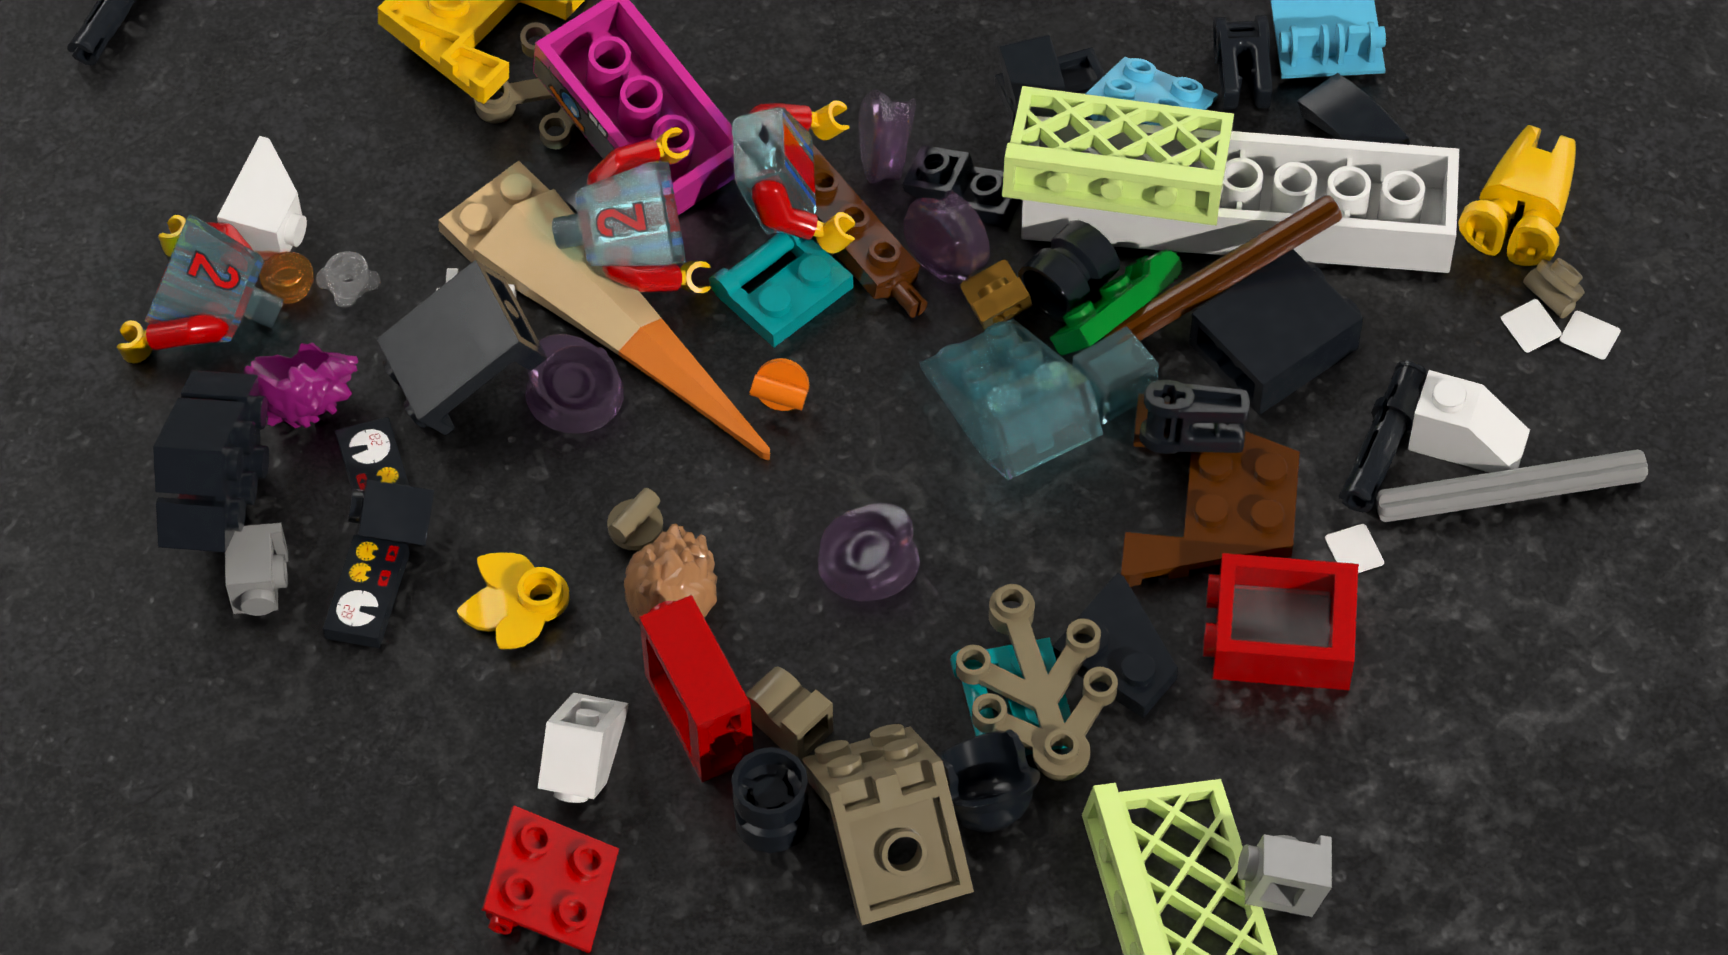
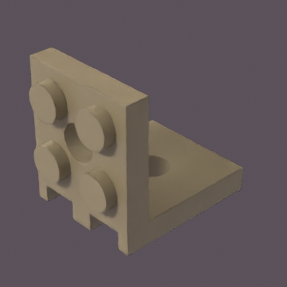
[801,724,974,925]

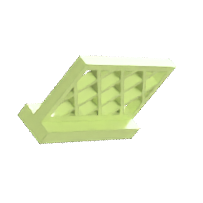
[1002,86,1234,226]
[1082,779,1278,955]

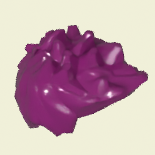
[244,342,358,428]

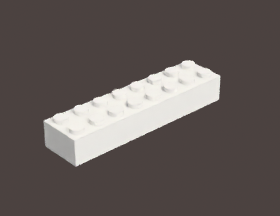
[1021,116,1459,273]

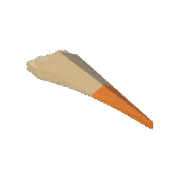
[439,161,770,460]

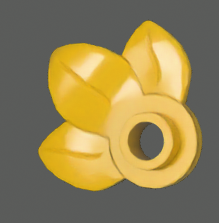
[457,553,570,649]

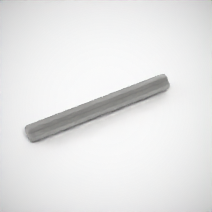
[1376,449,1648,522]

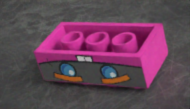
[533,0,748,215]

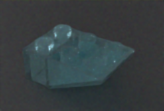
[920,319,1103,480]

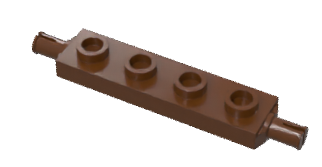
[745,119,928,318]

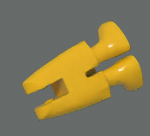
[1458,125,1576,266]

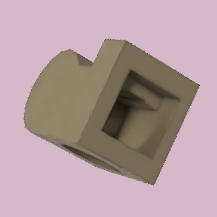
[745,666,834,761]

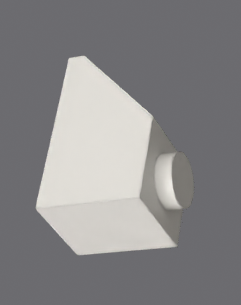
[217,136,307,265]
[1408,370,1530,473]
[538,693,629,803]

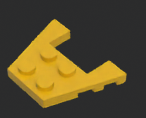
[377,0,585,104]

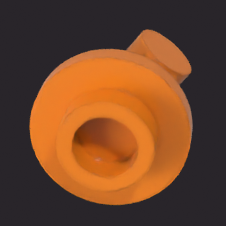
[749,358,809,411]

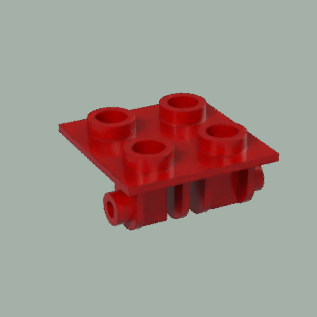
[482,805,619,953]

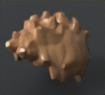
[624,524,718,625]

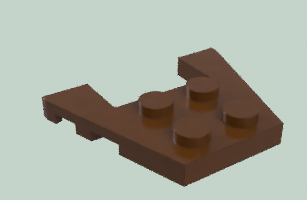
[1121,393,1300,587]

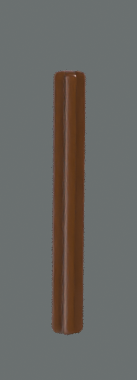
[1102,195,1343,355]

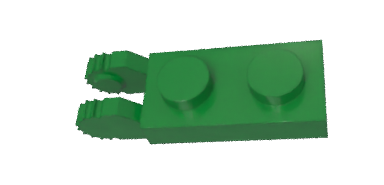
[1050,249,1183,356]

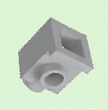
[225,523,288,616]
[1238,834,1332,917]

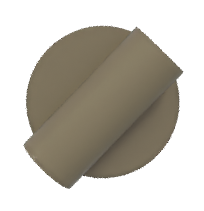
[1523,258,1585,318]
[607,488,663,550]

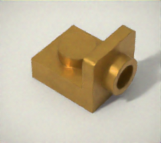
[961,260,1032,332]

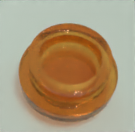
[260,252,314,304]

